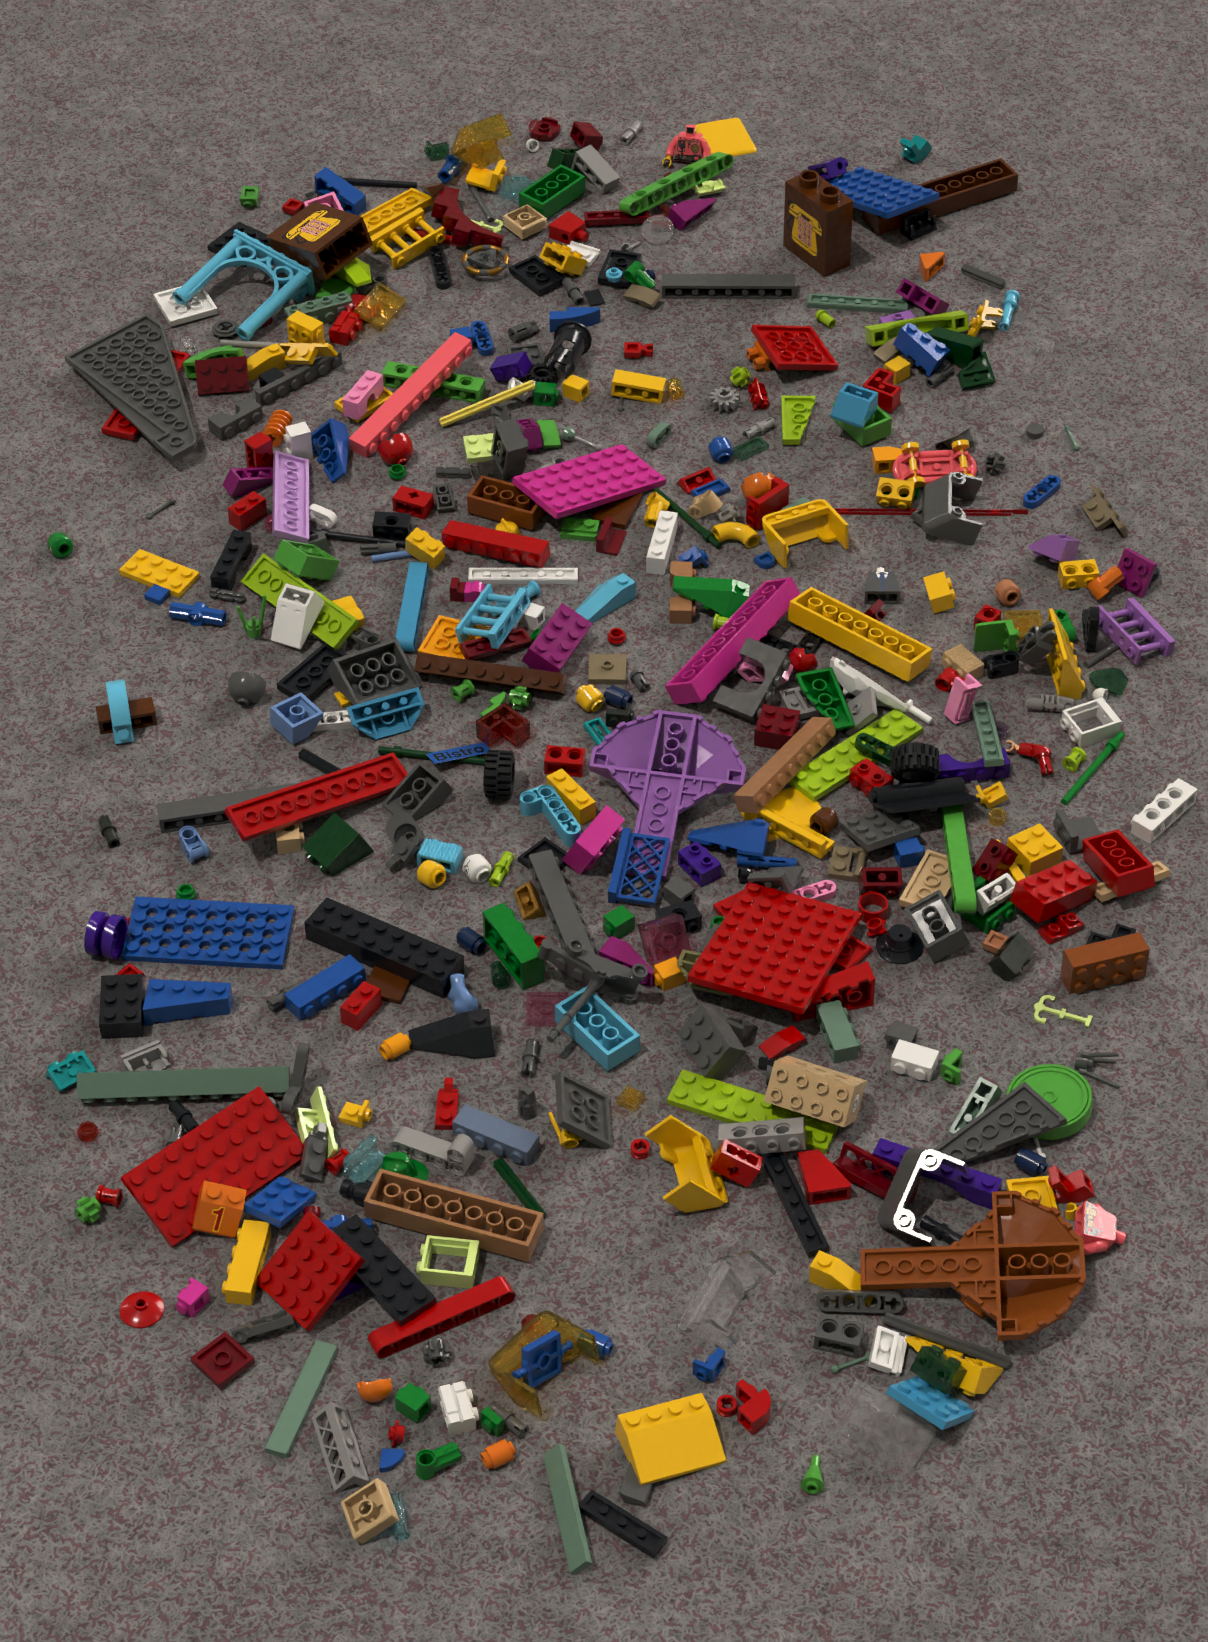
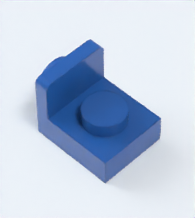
[693,1347,725,1383]

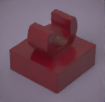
[864,599,886,622]

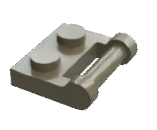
[828,845,869,882]

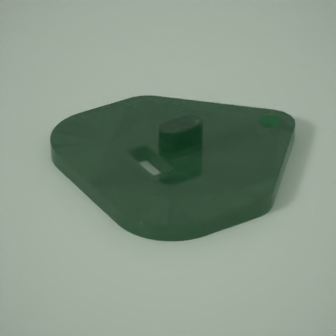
[1089,668,1128,696]

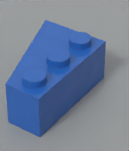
[314,167,367,215]

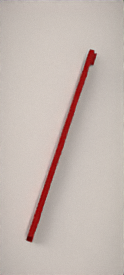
[834,508,1028,516]

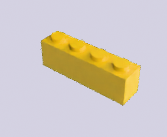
[222,1220,271,1306]

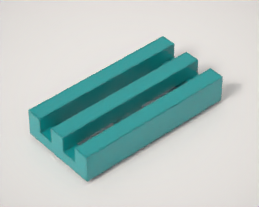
[583,717,611,746]

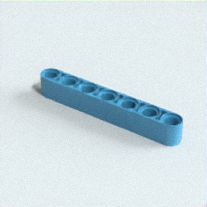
[396,562,429,653]

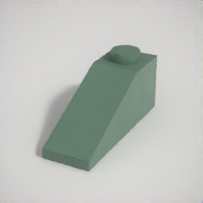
[949,1077,1003,1134]

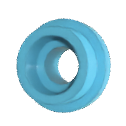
[606,268,622,283]

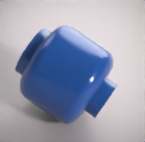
[708,436,733,463]

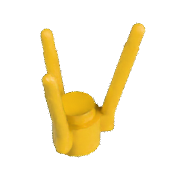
[548,1112,583,1148]

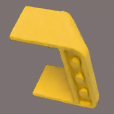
[762,499,849,568]
[645,1115,728,1213]

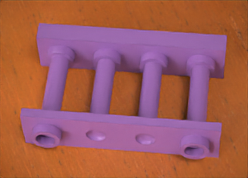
[1097,597,1176,665]

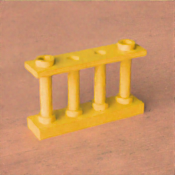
[370,207,445,270]

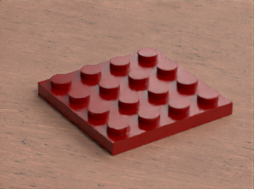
[751,325,838,371]
[257,1210,365,1332]

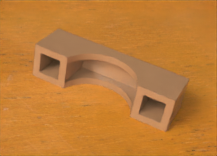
[669,562,696,624]

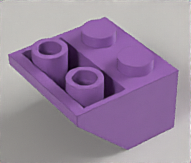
[1028,534,1080,563]

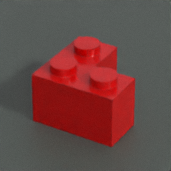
[862,367,901,413]

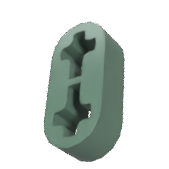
[646,422,671,449]

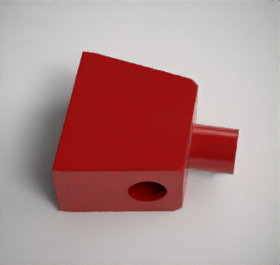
[548,211,589,245]

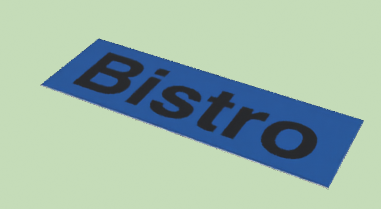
[426,742,490,764]

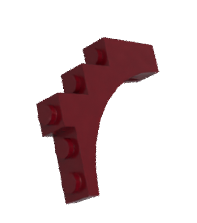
[431,186,504,248]

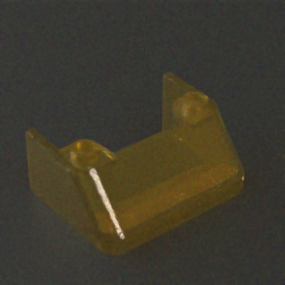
[451,112,512,169]
[489,1311,600,1418]

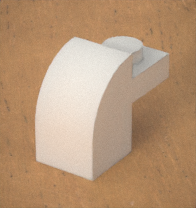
[512,603,545,631]

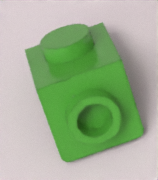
[239,186,259,208]
[940,1048,963,1086]

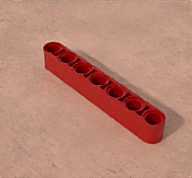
[367,1276,516,1359]

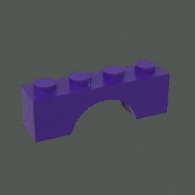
[933,748,1010,782]

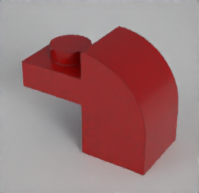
[1048,1165,1095,1204]
[736,1379,771,1435]

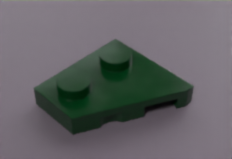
[957,351,996,390]

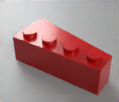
[791,961,876,1022]

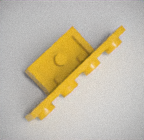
[280,342,338,365]

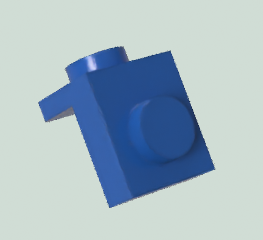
[678,545,709,569]

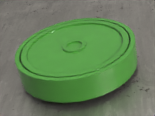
[1006,1064,1092,1140]

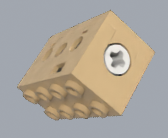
[764,1055,867,1127]

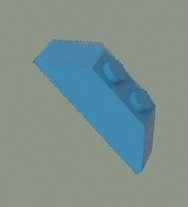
[346,687,425,740]

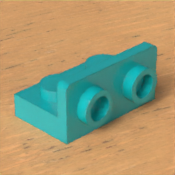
[45,1050,96,1093]

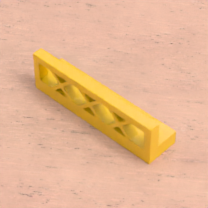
[757,807,835,859]

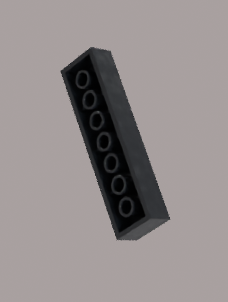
[304,897,465,998]

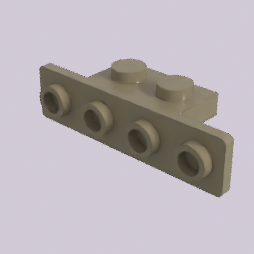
[1082,484,1128,538]

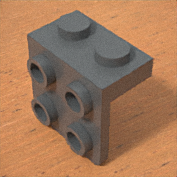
[1053,809,1101,854]

